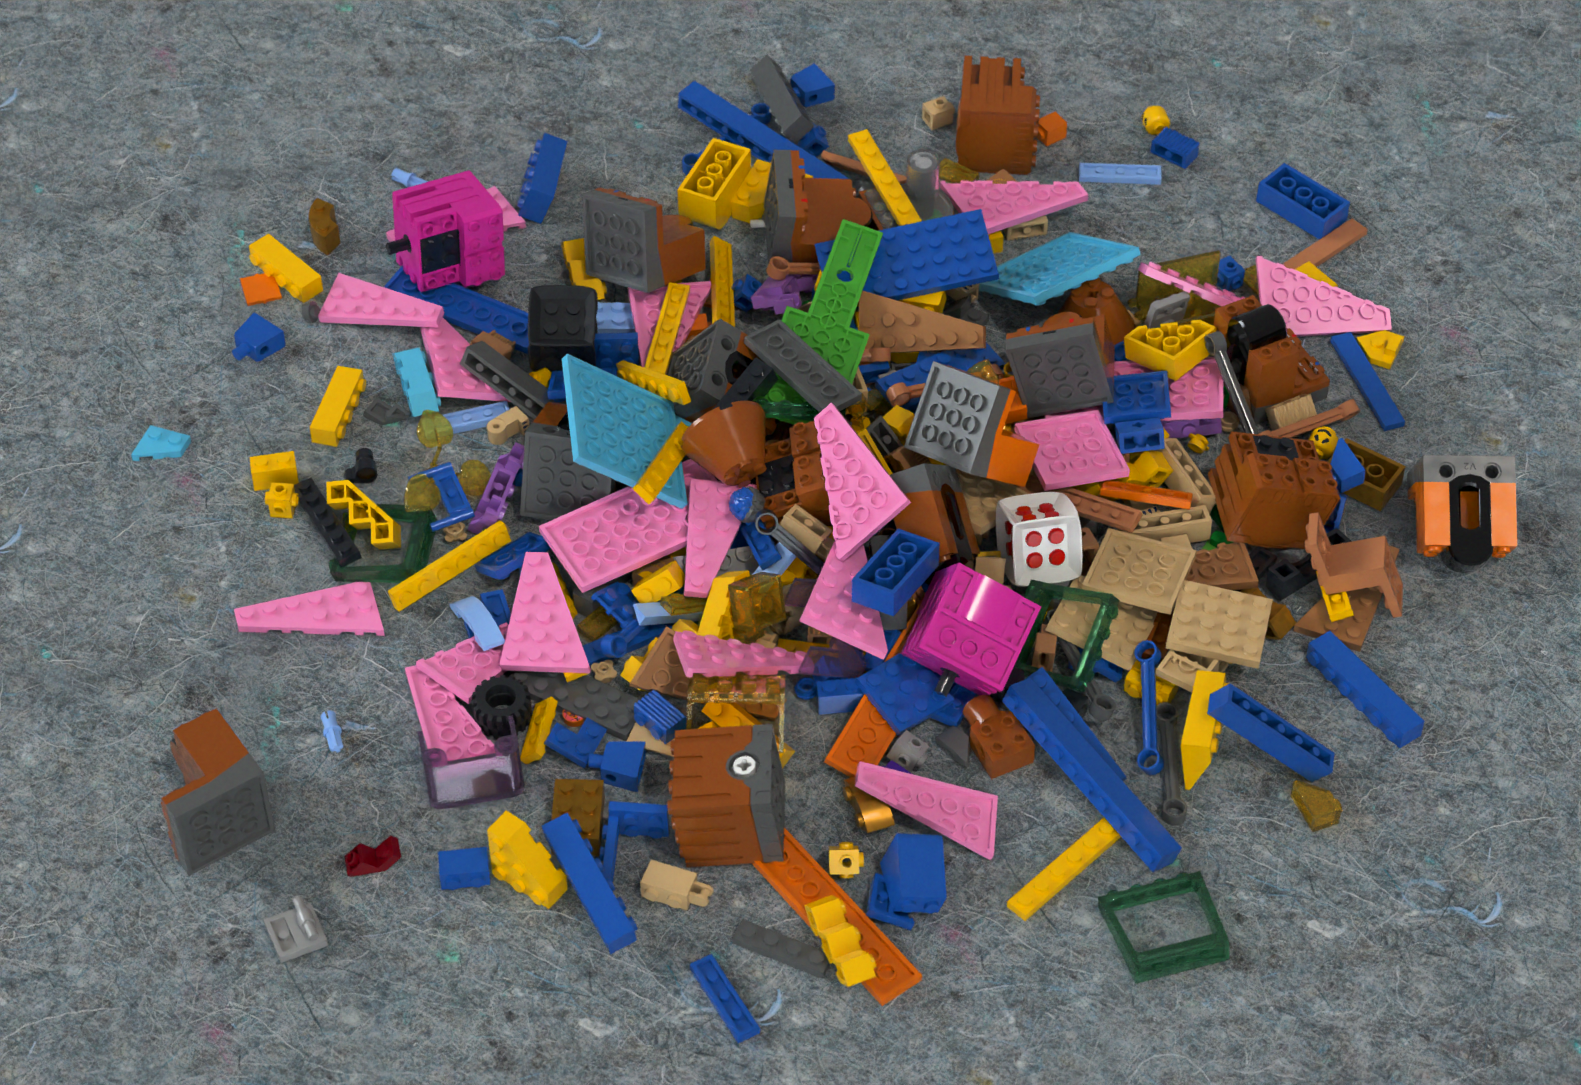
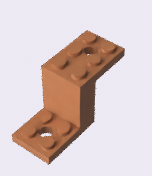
[1305,512,1403,618]

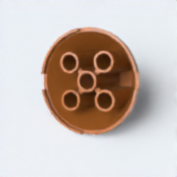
[1057,278,1136,345]
[681,401,767,488]

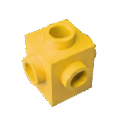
[265,482,299,518]
[829,842,864,878]

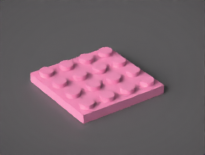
[1014,410,1130,491]

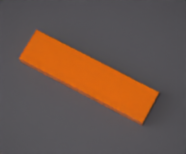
[1100,480,1193,510]

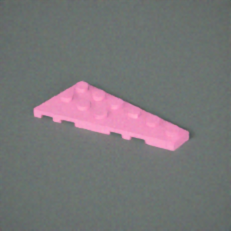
[416,622,509,704]
[855,761,998,861]

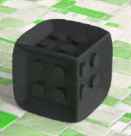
[528,285,598,373]

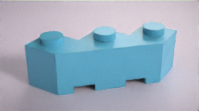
[392,347,441,417]

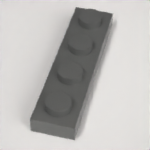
[732,919,830,979]

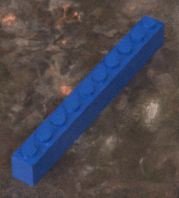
[678,81,849,179]
[1002,678,1182,872]

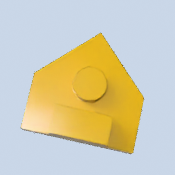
[1356,330,1405,370]

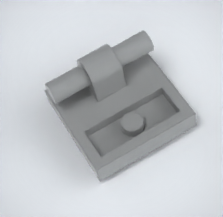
[1144,291,1190,329]
[264,896,328,963]

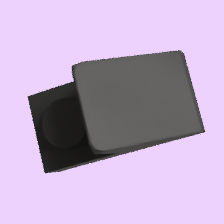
[943,295,989,326]

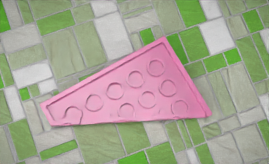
[940,180,1088,234]
[1256,256,1392,337]
[628,281,711,367]
[420,317,510,402]
[814,403,911,562]
[799,540,888,660]
[499,552,591,674]
[673,631,814,678]

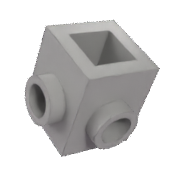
[887,730,930,773]

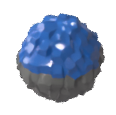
[729,486,765,523]

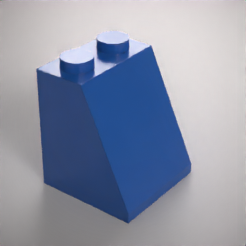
[880,833,947,913]

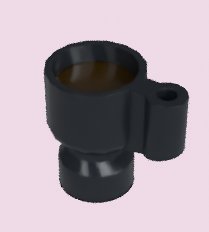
[345,448,378,484]

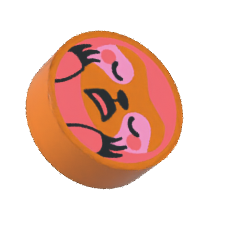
[562,710,584,727]

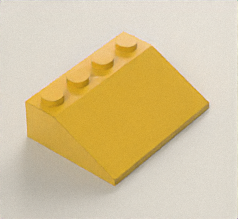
[1181,670,1230,790]

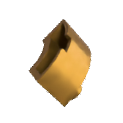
[309,198,340,255]
[1240,588,1296,640]
[843,776,895,833]

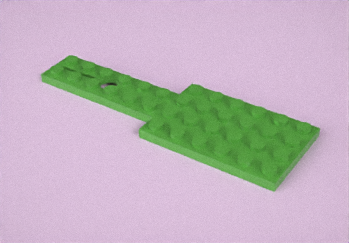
[752,219,883,425]

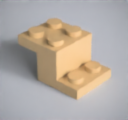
[1155,650,1228,693]

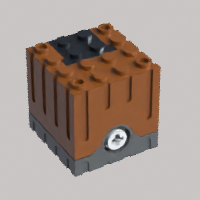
[667,724,785,867]

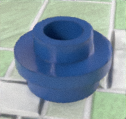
[795,677,816,700]

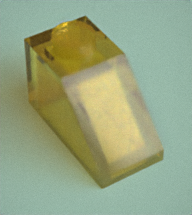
[1290,780,1342,832]

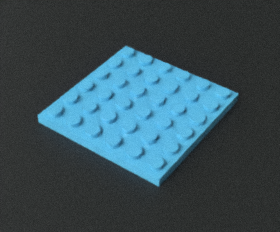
[979,232,1141,306]
[562,354,688,509]

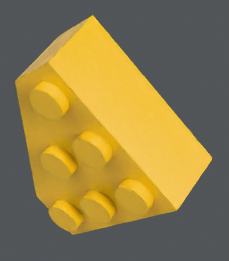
[730,159,813,223]
[1124,320,1217,381]
[487,810,568,909]

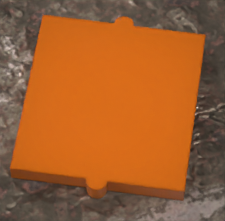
[240,273,282,306]

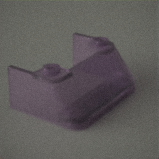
[783,578,866,678]
[418,716,525,809]

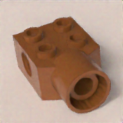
[963,695,1035,779]

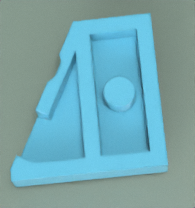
[131,425,191,461]

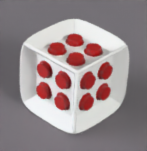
[996,492,1083,586]

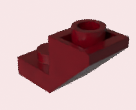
[344,835,401,877]

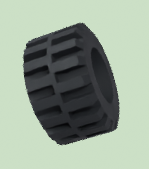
[471,675,532,739]

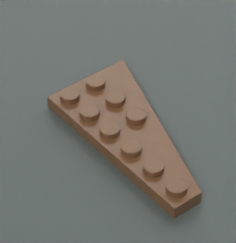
[859,291,986,353]
[1186,542,1259,590]
[1293,546,1400,652]
[629,626,787,721]

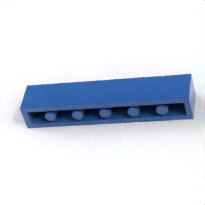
[1306,631,1424,748]
[1207,684,1335,782]
[541,812,638,954]

